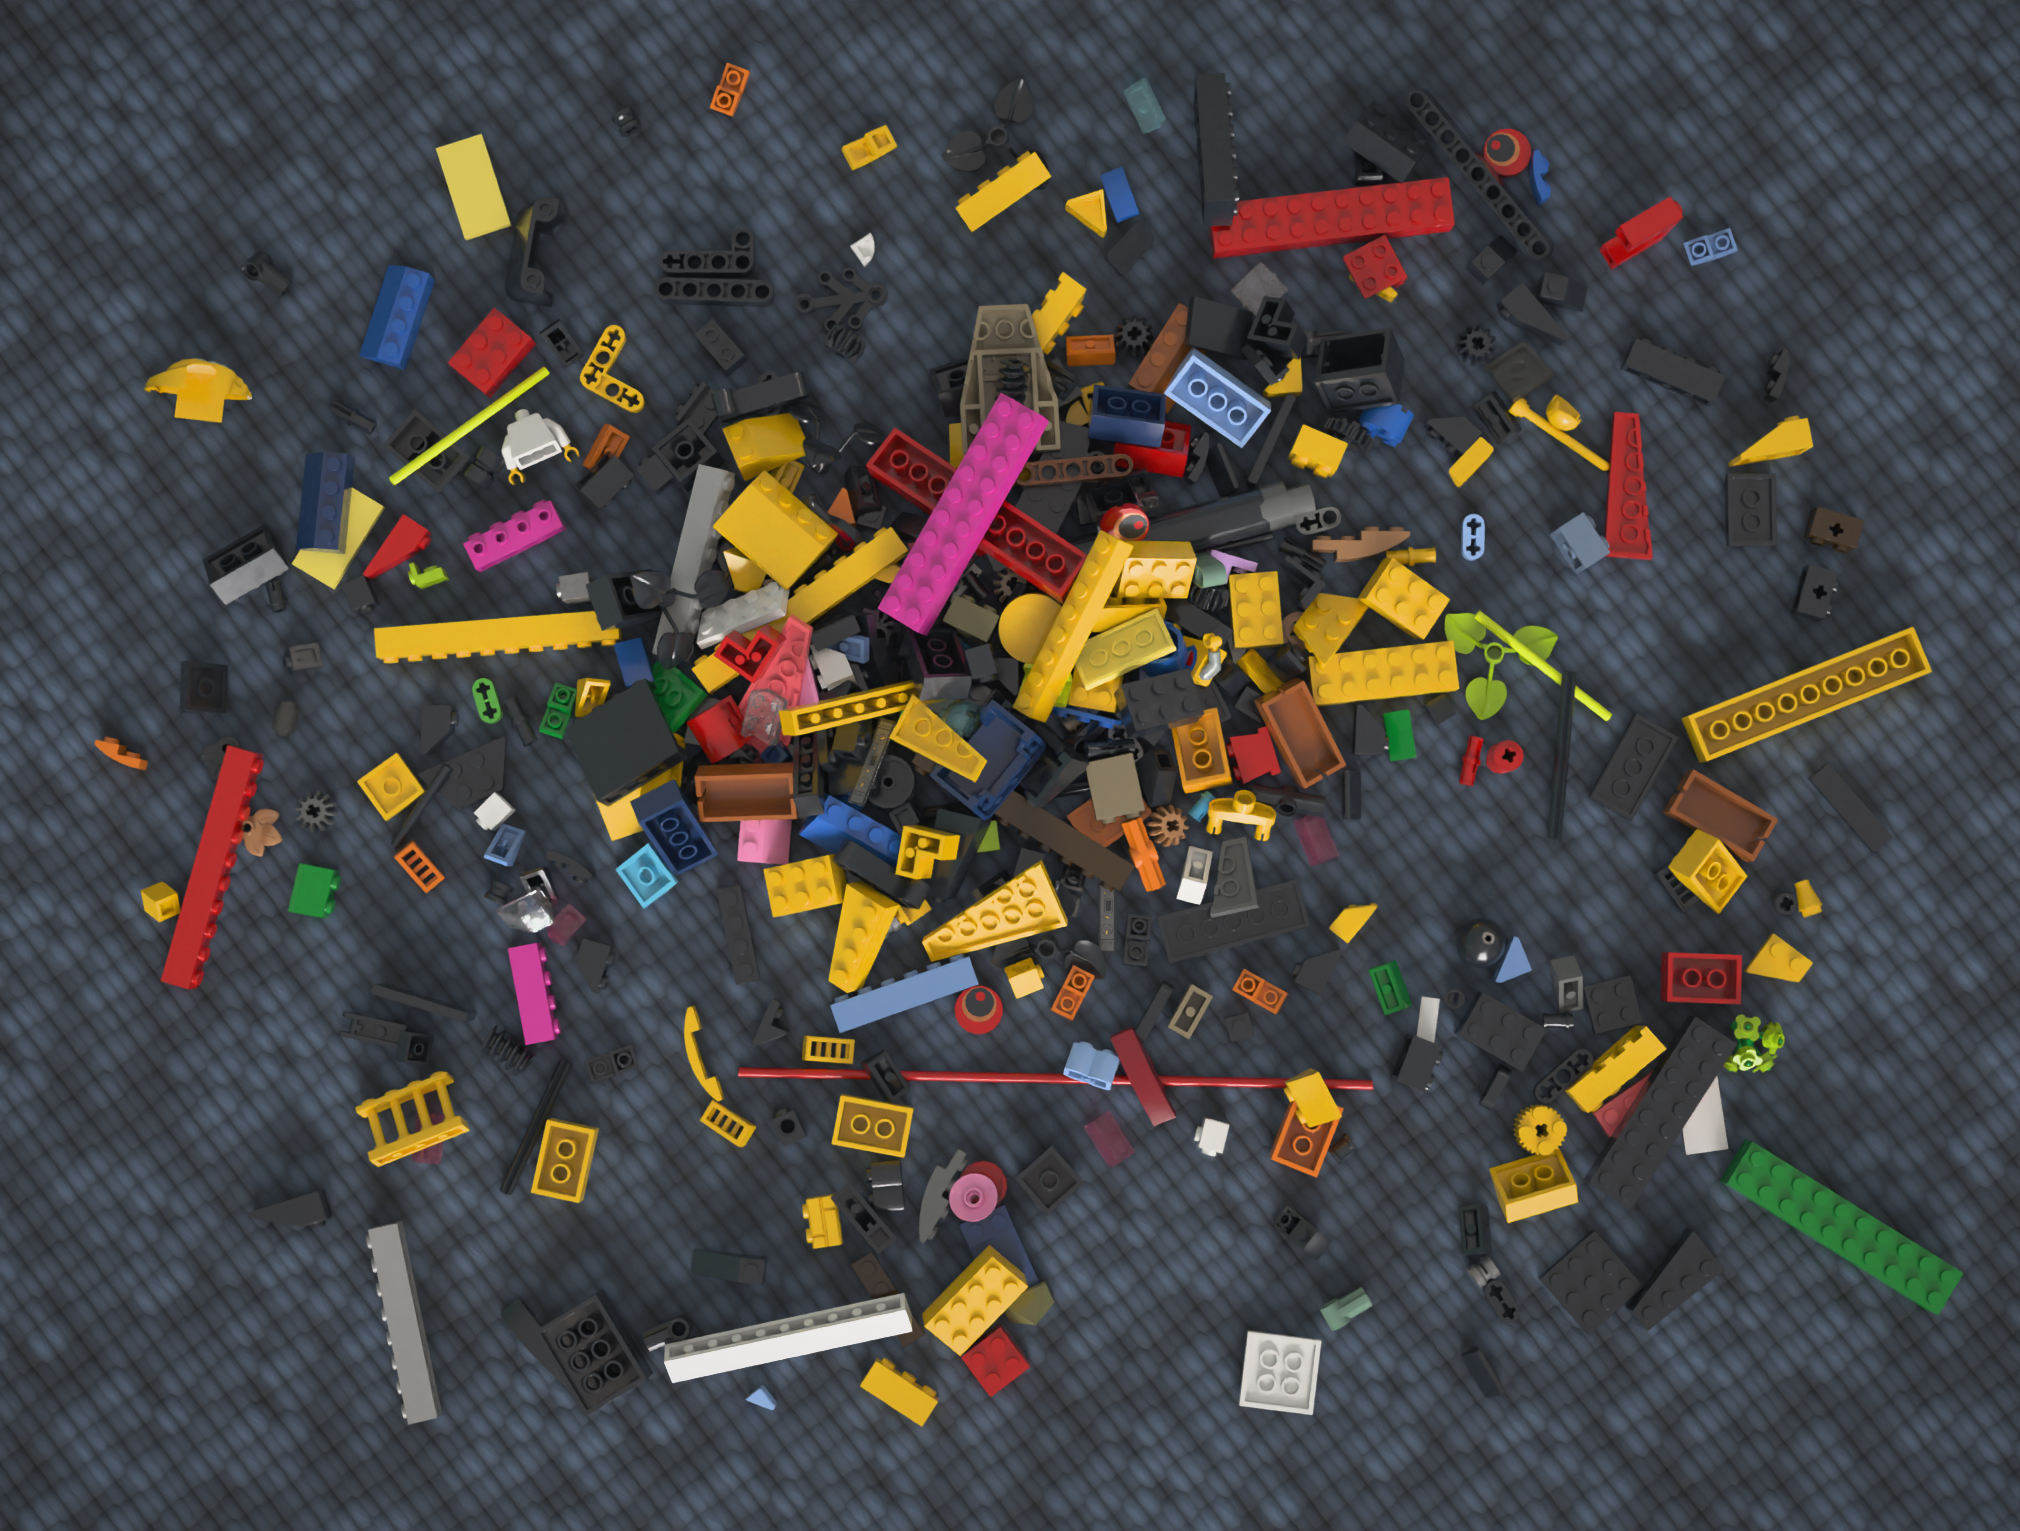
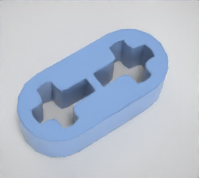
[1461,514,1485,561]

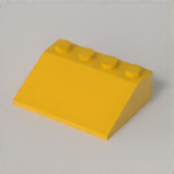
[713,470,838,591]

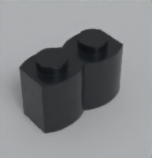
[866,1159,905,1212]

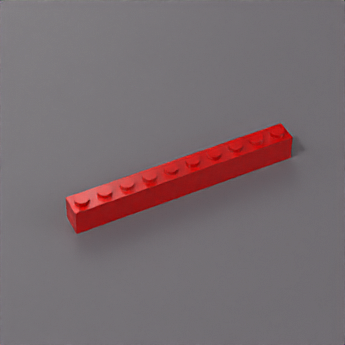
[161,745,264,989]

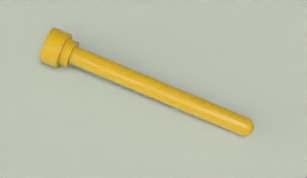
[1508,396,1609,471]

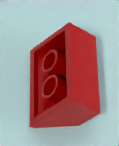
[1113,421,1191,478]

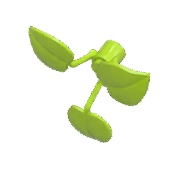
[1444,613,1558,720]

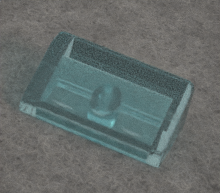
[1123,77,1166,134]

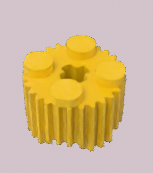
[1513,1104,1567,1155]

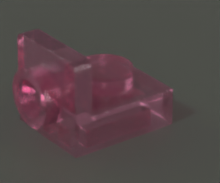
[546,904,587,947]

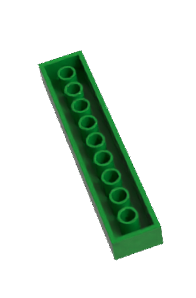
[1720,1140,1963,1315]

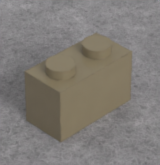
[1166,984,1213,1039]

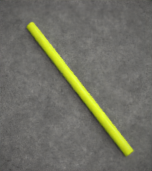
[1474,610,1612,721]

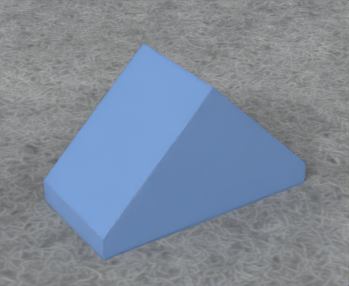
[484,823,525,867]
[1491,936,1532,983]

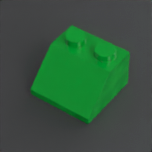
[288,863,341,918]

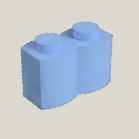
[1064,1042,1120,1090]

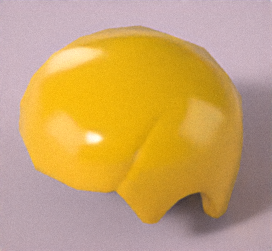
[1546,395,1581,431]

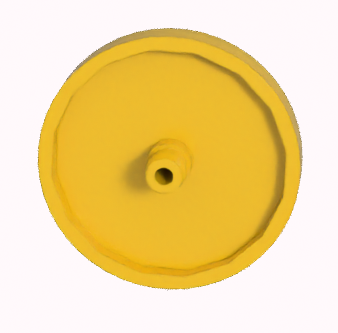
[999,593,1062,664]

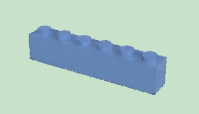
[830,954,979,1033]

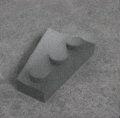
[1210,837,1259,918]

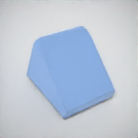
[746,1385,777,1410]

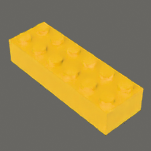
[1305,641,1459,707]

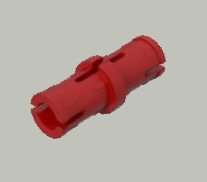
[1458,736,1484,786]

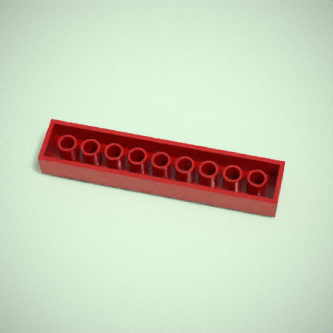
[1209,177,1455,259]
[866,428,1088,604]

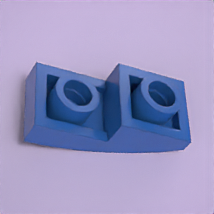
[1529,149,1551,206]
[1100,167,1140,223]

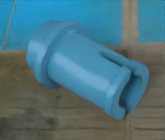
[1187,790,1216,822]

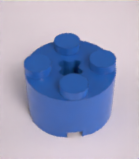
[1357,404,1414,447]
[1142,621,1188,677]

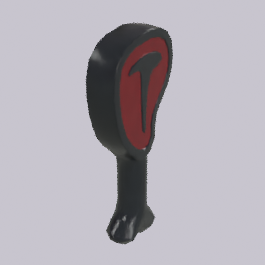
[801,494,862,553]

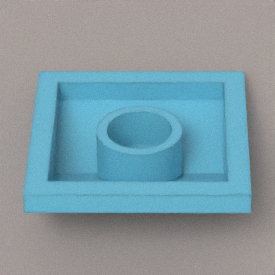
[615,842,679,909]

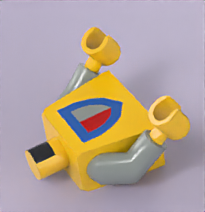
[1173,623,1227,687]

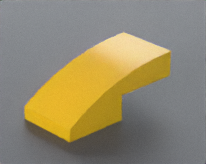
[841,125,897,171]

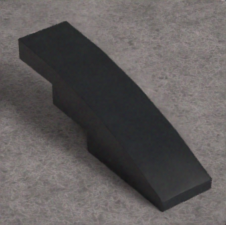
[855,614,899,689]

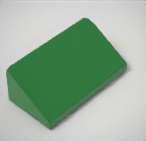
[1383,709,1416,761]
[1368,960,1412,1015]

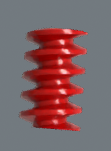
[1486,740,1524,774]

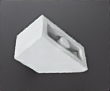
[1176,846,1213,905]

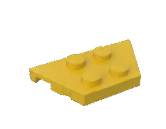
[1293,593,1369,669]

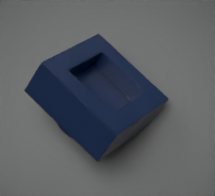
[760,739,793,763]

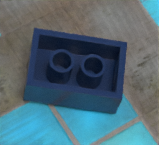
[1088,384,1166,447]

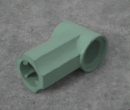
[1319,1287,1372,1331]

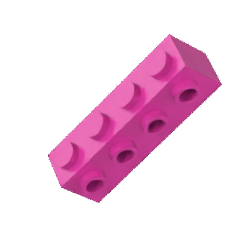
[463,500,567,572]

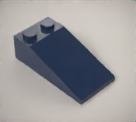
[960,1202,1040,1289]

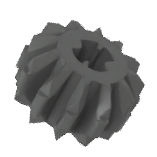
[294,791,338,832]

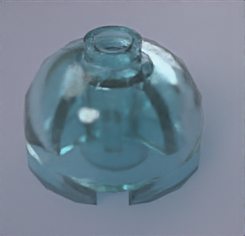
[938,700,982,740]

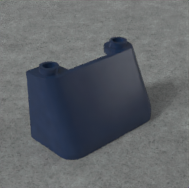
[930,699,1046,820]

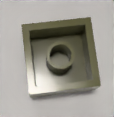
[943,594,1000,645]

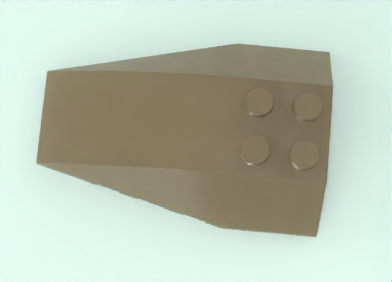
[960,304,1061,455]

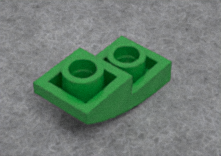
[539,683,577,739]

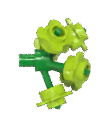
[1723,1014,1785,1073]

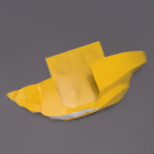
[144,358,252,423]

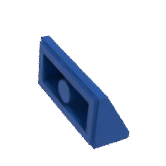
[614,637,655,688]

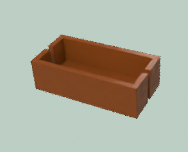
[1254,677,1346,789]
[695,762,799,822]
[1662,769,1778,862]

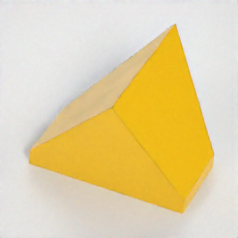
[1065,189,1107,238]
[723,547,766,593]

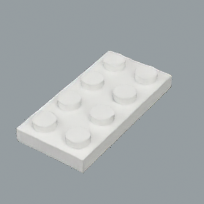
[697,582,790,649]

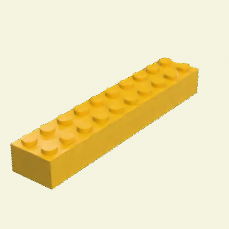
[1681,627,1932,763]

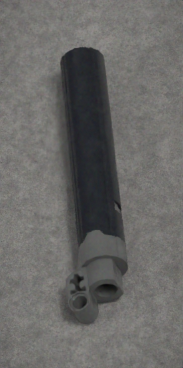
[1037,481,1341,594]

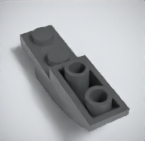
[919,1147,968,1243]

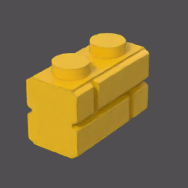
[802,1193,843,1249]

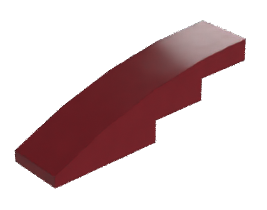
[1110,1027,1176,1126]

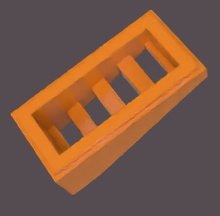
[394,840,445,893]

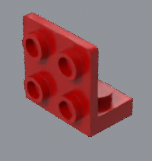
[1343,235,1407,299]

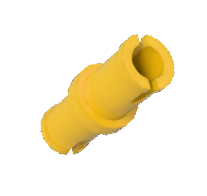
[1386,547,1436,566]

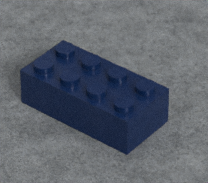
[630,779,719,877]

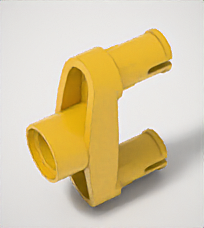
[1206,790,1276,841]

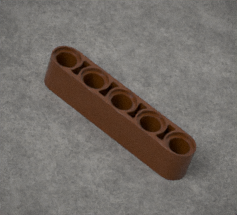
[1015,454,1133,487]

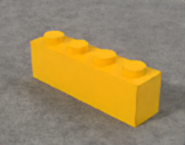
[956,151,1052,232]

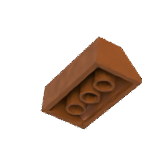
[1127,303,1207,414]

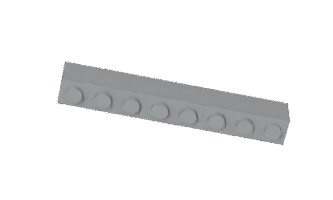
[652,464,735,662]
[366,1221,442,1424]

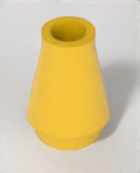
[1794,880,1823,917]

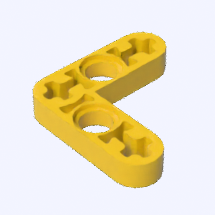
[580,325,645,413]

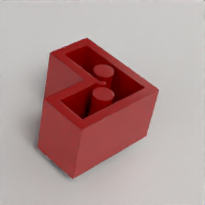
[713,624,787,683]

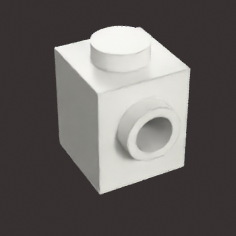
[1194,1117,1229,1156]

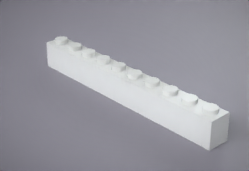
[664,1293,912,1383]

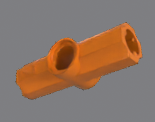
[1120,816,1166,892]

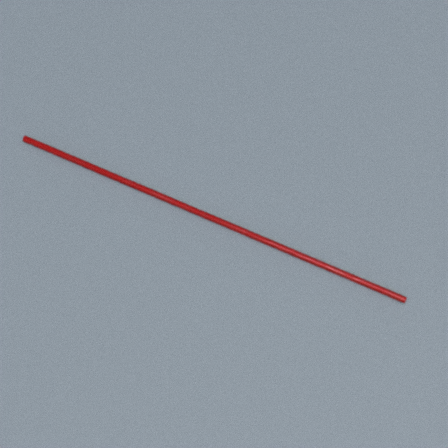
[738,1067,1373,1090]

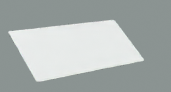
[1682,1076,1728,1155]

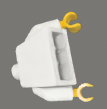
[501,409,579,485]

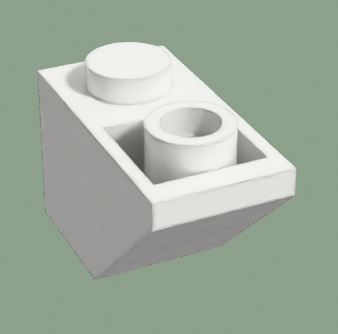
[809,645,857,691]

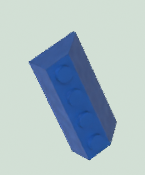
[359,265,435,371]
[798,793,902,868]

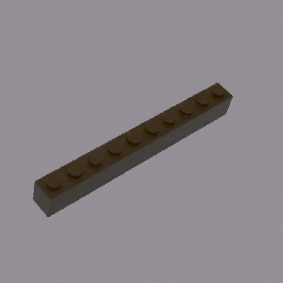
[911,753,1135,892]

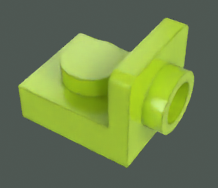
[408,562,449,589]

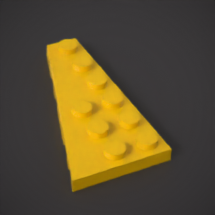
[922,860,1068,962]

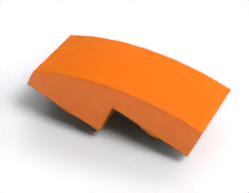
[710,63,751,116]
[94,737,148,770]
[1050,965,1095,1021]
[1232,969,1288,1015]

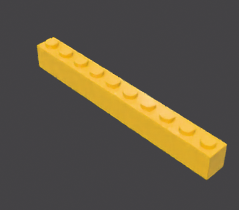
[692,527,909,694]
[374,611,622,663]

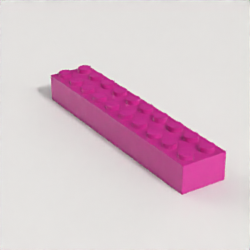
[878,393,1049,636]

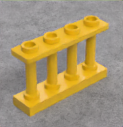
[355,1071,470,1167]

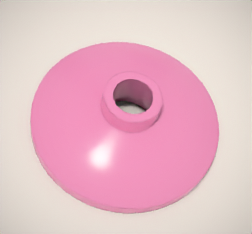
[949,1173,998,1222]

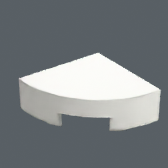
[851,233,875,267]

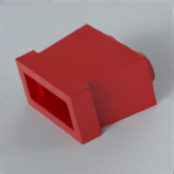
[1225,726,1281,785]

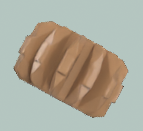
[1147,805,1189,847]

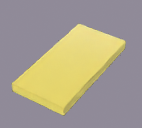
[436,134,512,240]
[292,488,385,590]
[1075,608,1176,691]

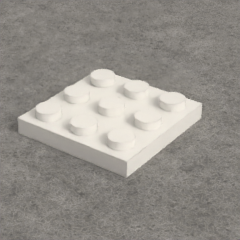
[1239,1330,1321,1415]

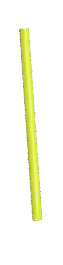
[389,367,549,485]

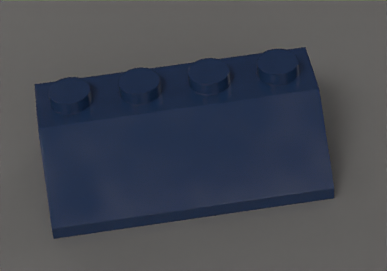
[296,452,355,554]

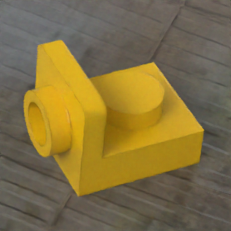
[895,899,932,926]

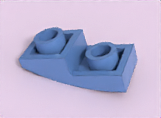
[1683,228,1738,266]

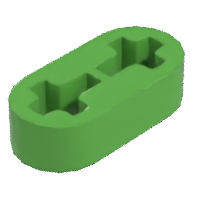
[472,678,503,724]

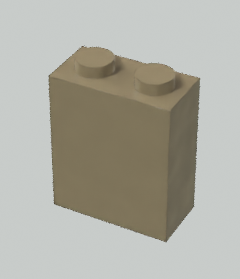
[1085,753,1145,824]

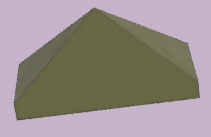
[1004,1281,1054,1325]

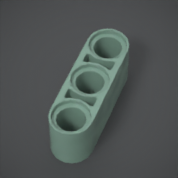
[1192,552,1227,588]

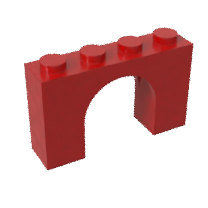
[1599,196,1683,270]

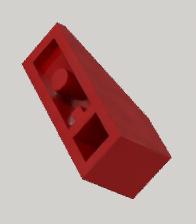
[363,514,432,580]

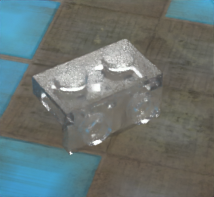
[741,688,788,746]

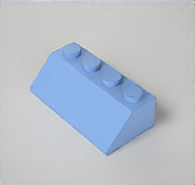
[1164,348,1271,448]

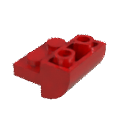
[686,695,756,764]

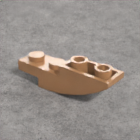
[1310,527,1410,563]

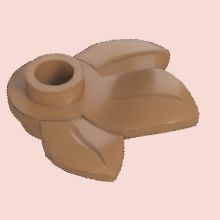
[241,809,283,857]

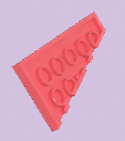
[738,615,813,757]

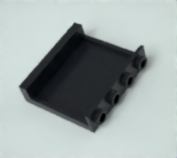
[565,678,689,807]

